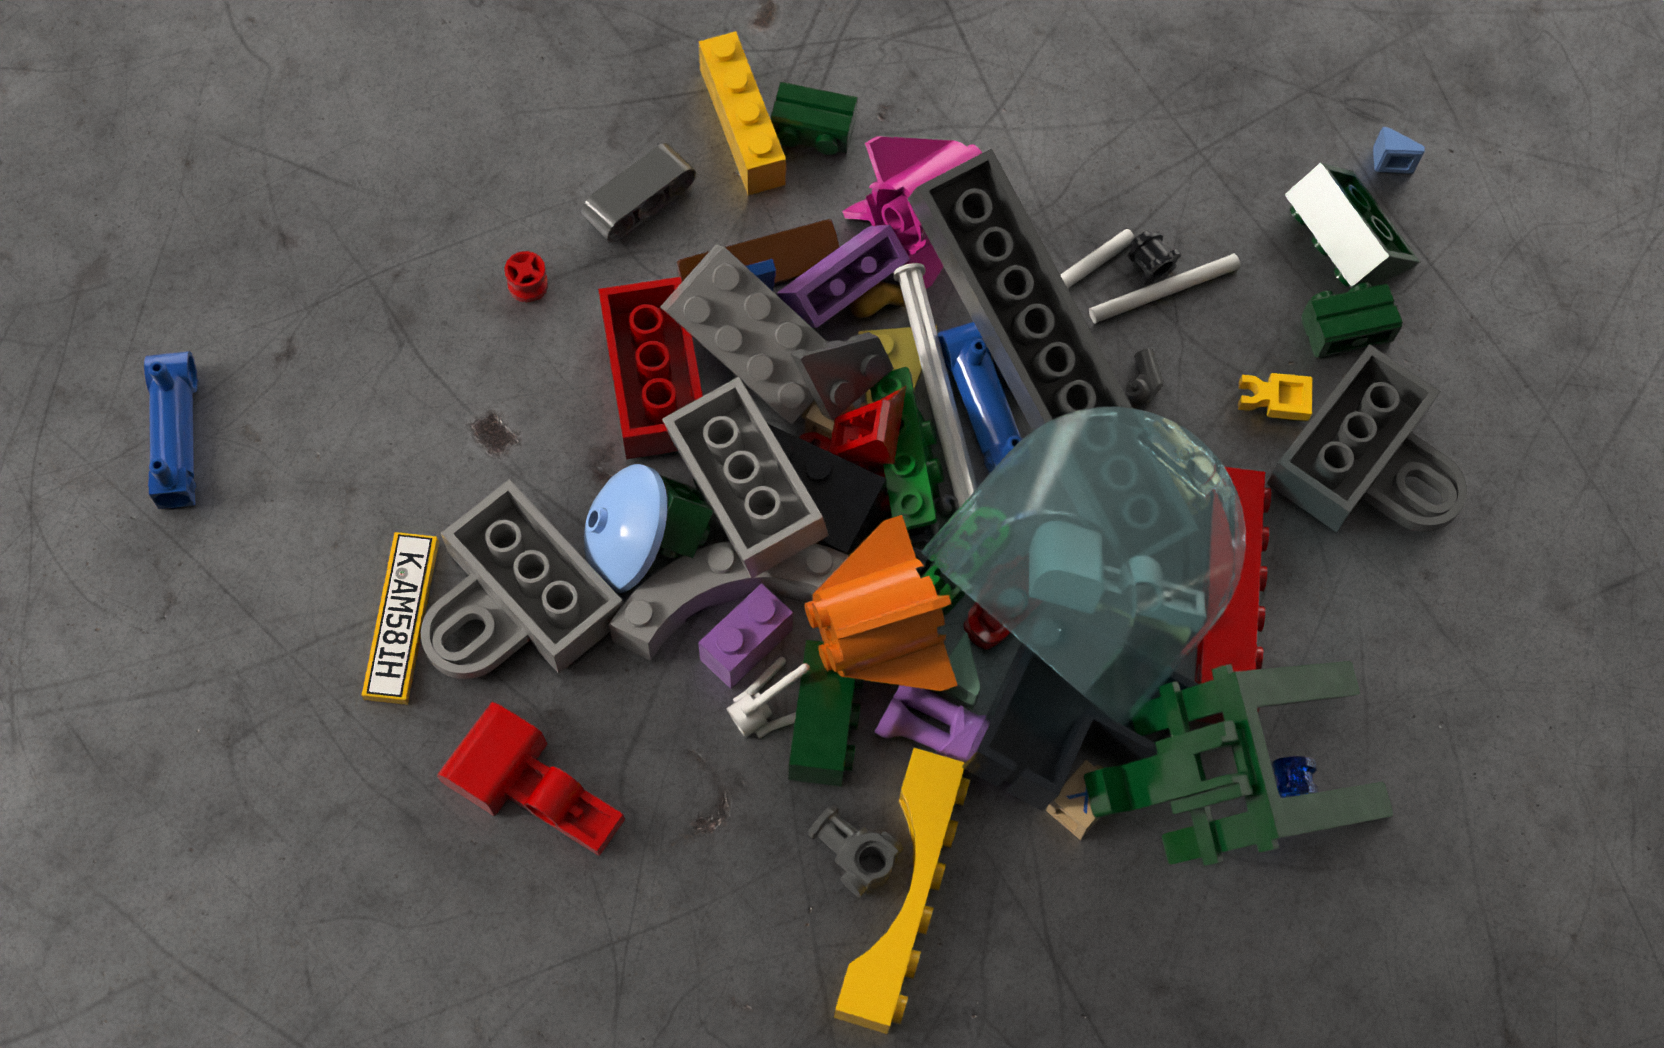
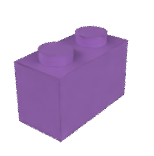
[698,583,793,689]

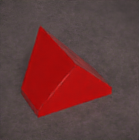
[829,386,906,464]

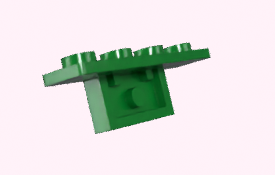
[870,367,944,530]

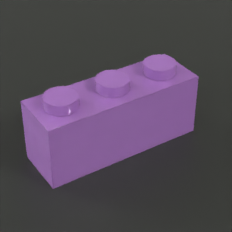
[776,225,910,328]

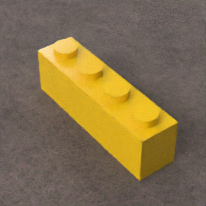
[699,31,786,195]

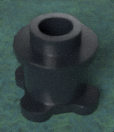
[1128,231,1181,286]

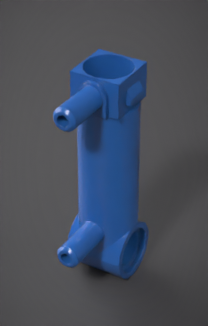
[938,322,1031,481]
[144,351,198,509]

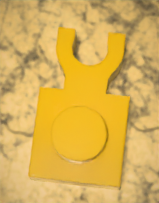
[1238,373,1312,421]

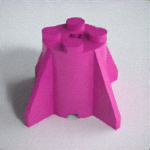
[842,136,982,289]

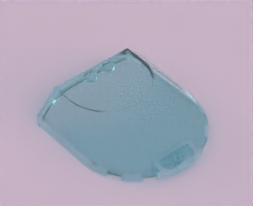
[921,407,1246,727]

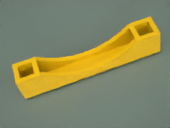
[834,748,970,1034]

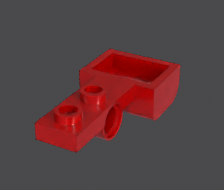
[437,702,626,856]

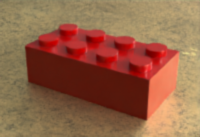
[598,276,703,460]

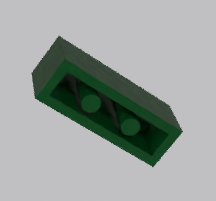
[788,640,864,786]

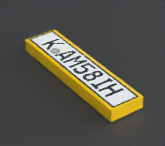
[362,532,439,705]

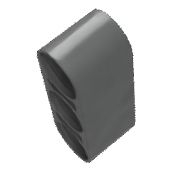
[581,143,696,243]

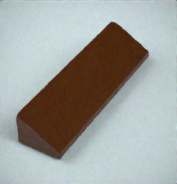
[677,219,840,286]

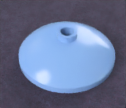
[584,464,667,593]

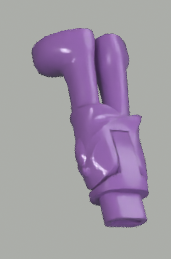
[874,685,986,762]

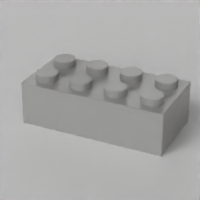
[660,244,827,425]
[662,377,829,578]

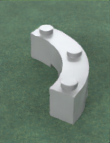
[609,540,849,661]

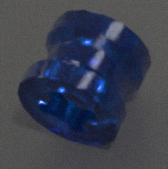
[1271,756,1319,798]

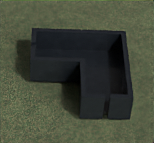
[962,602,1199,811]

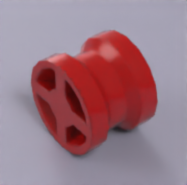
[504,251,549,303]

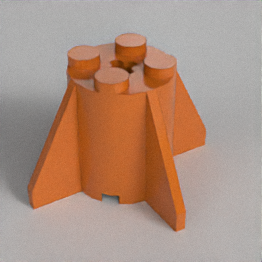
[804,515,958,691]

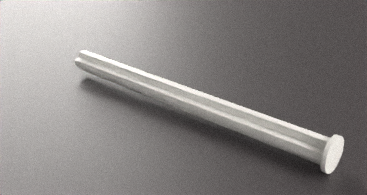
[893,263,998,579]

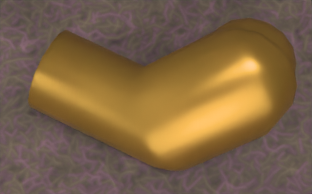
[849,281,906,318]

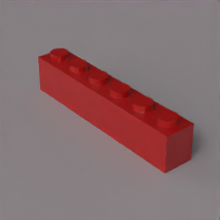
[1194,465,1271,724]

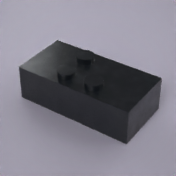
[693,423,887,556]

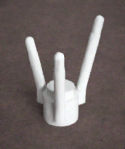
[726,657,810,739]

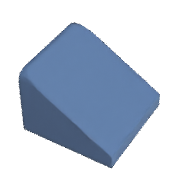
[1373,127,1425,173]

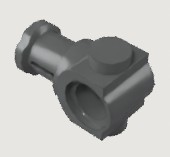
[807,804,903,897]

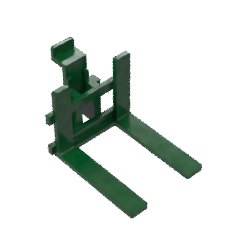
[1084,661,1393,866]

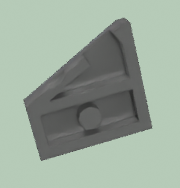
[791,332,894,421]

